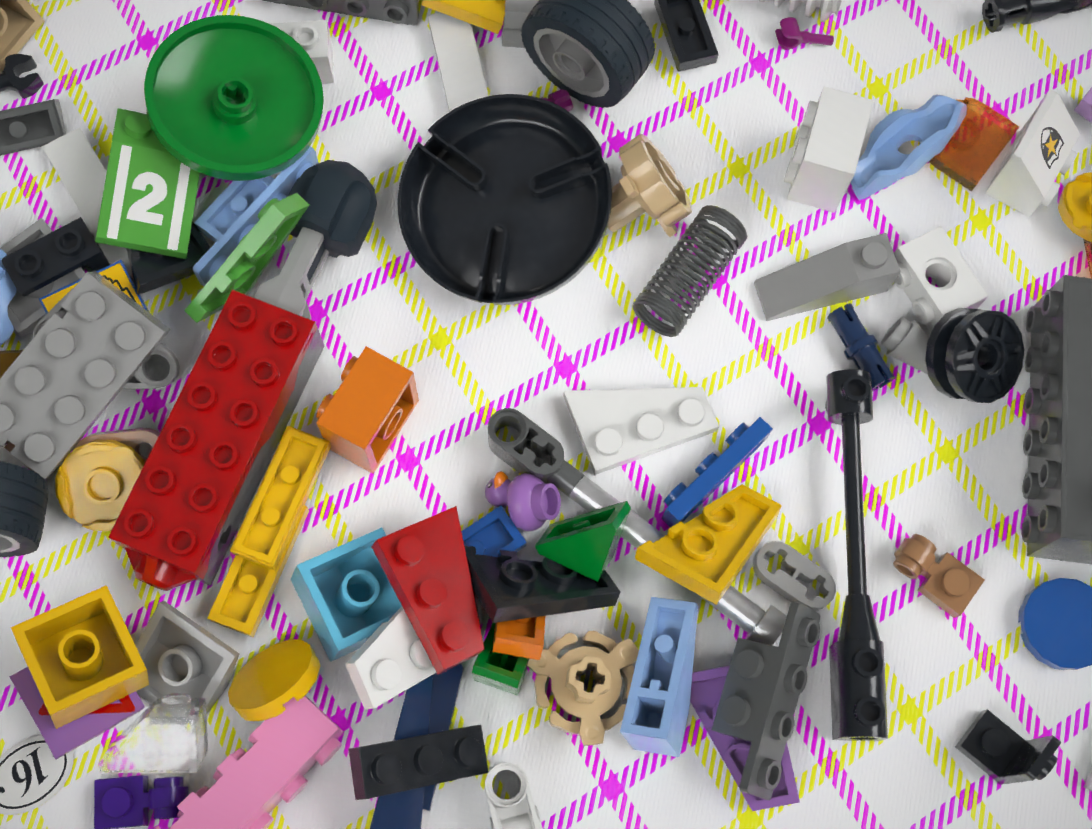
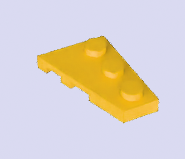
[635,484,782,605]

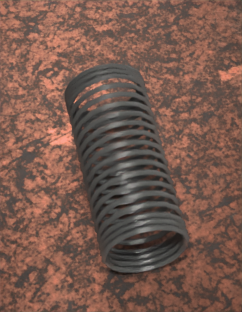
[632,205,748,337]

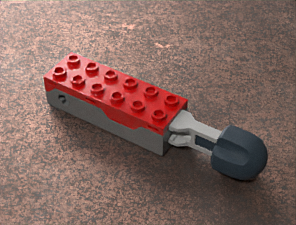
[108,160,377,591]

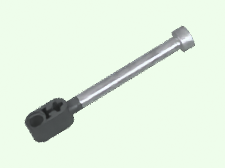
[487,408,787,645]

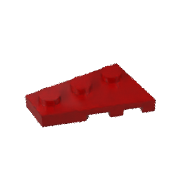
[371,506,485,675]

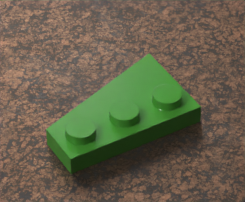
[184,193,309,323]

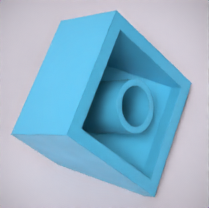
[290,528,402,662]

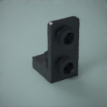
[2,217,110,296]
[955,709,1061,785]

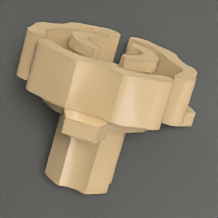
[608,134,692,237]
[527,631,639,746]

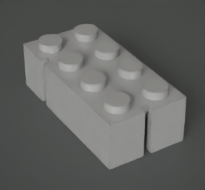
[0,271,171,479]

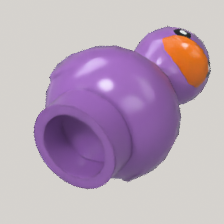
[485,471,561,531]

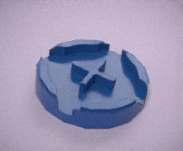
[1018,578,1092,670]

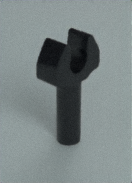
[0,54,44,99]

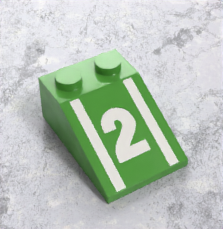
[95,108,200,259]

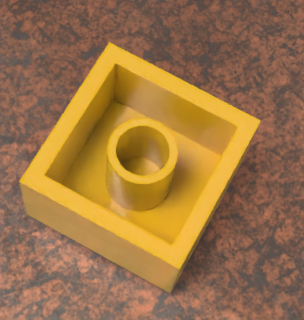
[10,585,149,729]

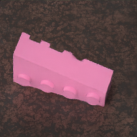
[155,695,344,829]

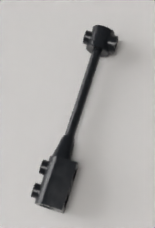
[825,369,888,742]

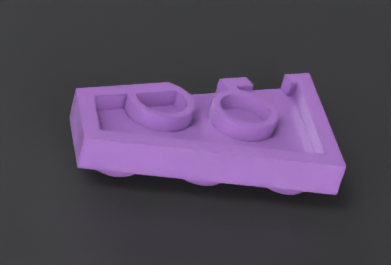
[690,665,800,811]

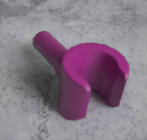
[775,17,834,50]

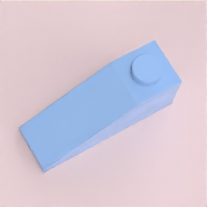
[620,597,698,757]

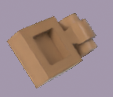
[893,534,985,618]

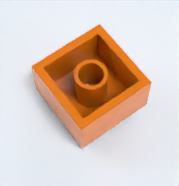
[316,346,419,474]

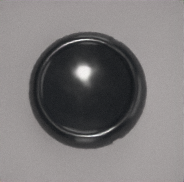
[397,94,612,305]

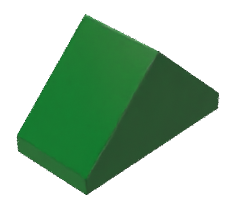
[535,501,631,582]
[472,623,530,696]

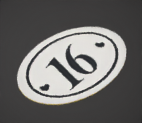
[0,735,74,815]

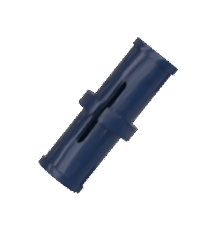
[827,303,895,391]

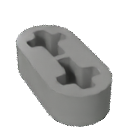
[753,541,836,612]

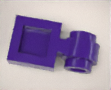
[94,775,189,829]

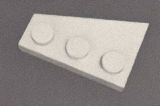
[345,606,484,709]

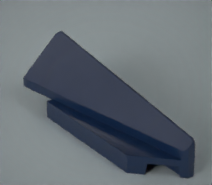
[370,664,464,829]

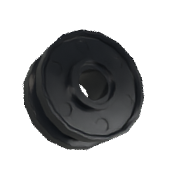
[925,308,1025,403]

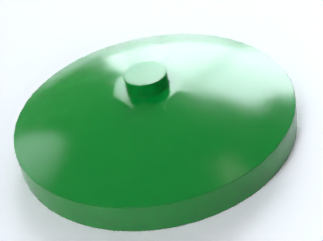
[144,15,324,181]

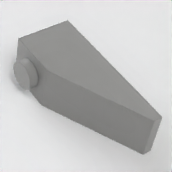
[754,233,901,321]

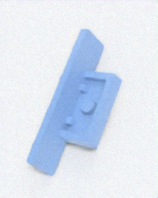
[193,146,319,286]

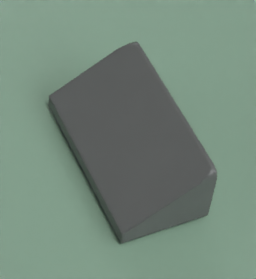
[0,99,66,156]

